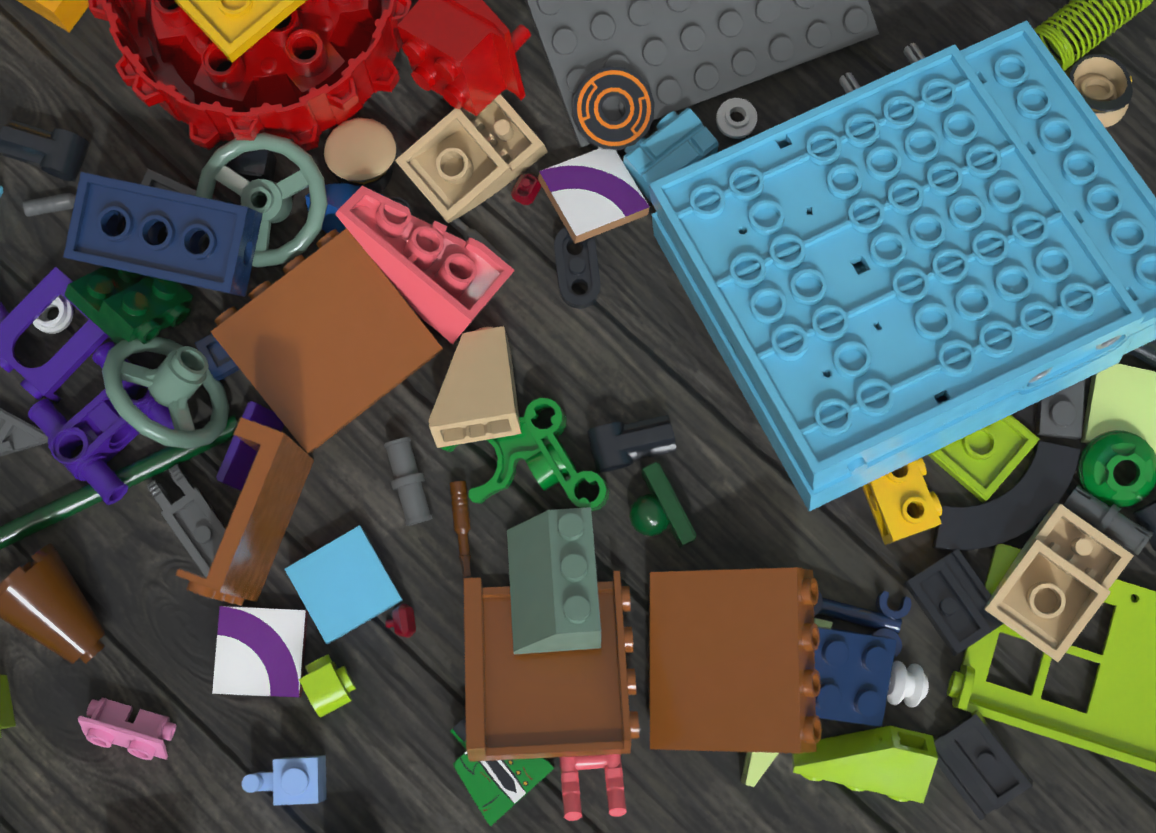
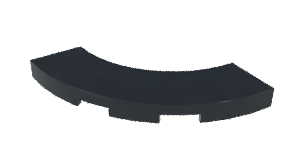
[932,441,1081,551]

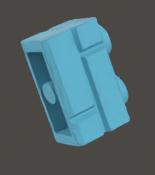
[623,108,719,203]

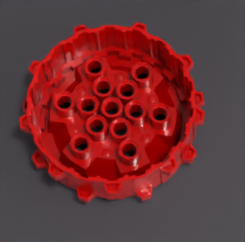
[88,0,413,151]

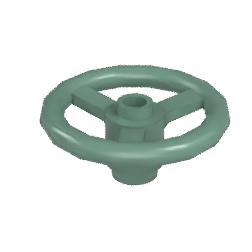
[195,132,328,268]
[102,336,230,449]

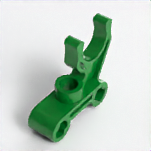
[441,398,609,511]

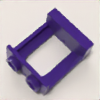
[0,267,110,403]

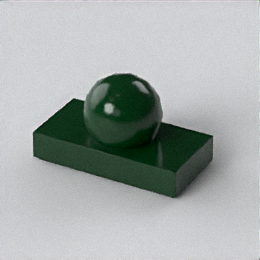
[629,462,697,549]

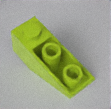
[792,726,938,803]

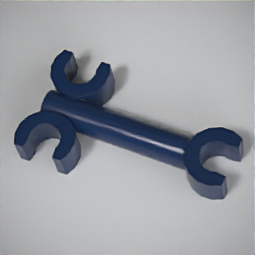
[814,591,911,657]

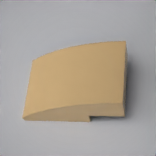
[395,94,548,223]
[984,503,1134,662]

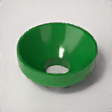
[1078,430,1156,507]

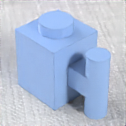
[242,755,327,805]

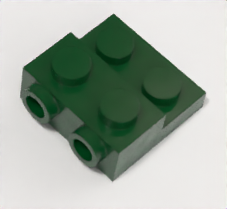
[64,266,193,344]

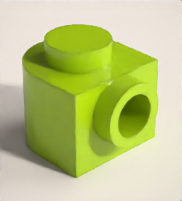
[299,654,356,718]

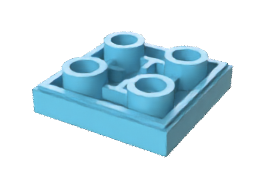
[285,525,403,644]

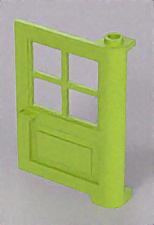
[947,543,1156,772]

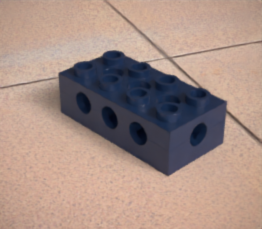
[63,172,263,297]

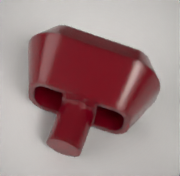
[511,173,542,205]
[385,603,416,638]

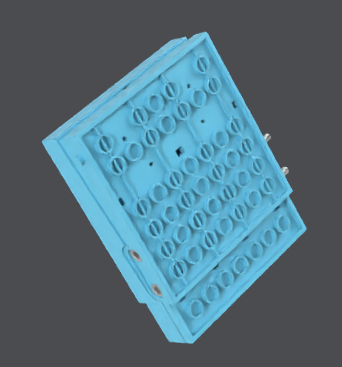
[649,20,1156,511]

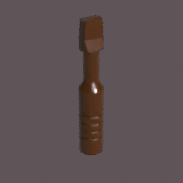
[449,481,471,577]

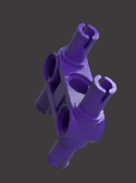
[28,342,174,505]

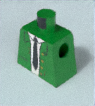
[450,717,555,826]

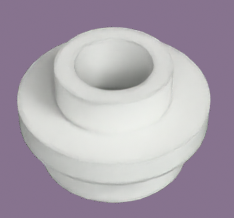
[716,98,757,139]
[33,294,73,334]

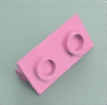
[78,698,176,760]

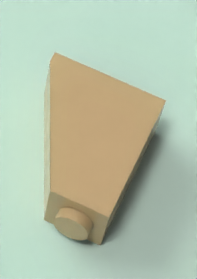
[429,326,521,448]

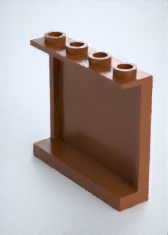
[210,228,443,454]
[176,417,314,606]
[650,567,821,753]
[464,571,639,762]

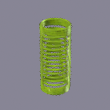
[1034,0,1153,71]

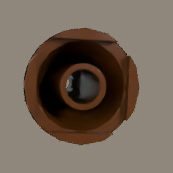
[0,543,106,664]

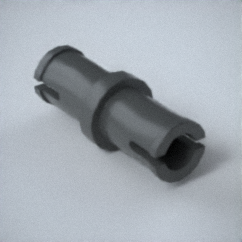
[384,437,433,526]
[1064,485,1154,556]

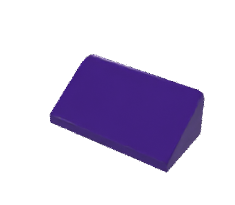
[216,401,284,491]

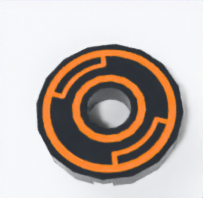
[572,66,655,151]

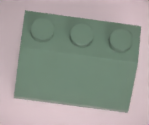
[507,507,601,655]

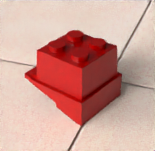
[397,0,531,116]

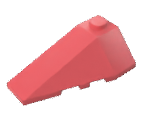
[335,186,515,344]

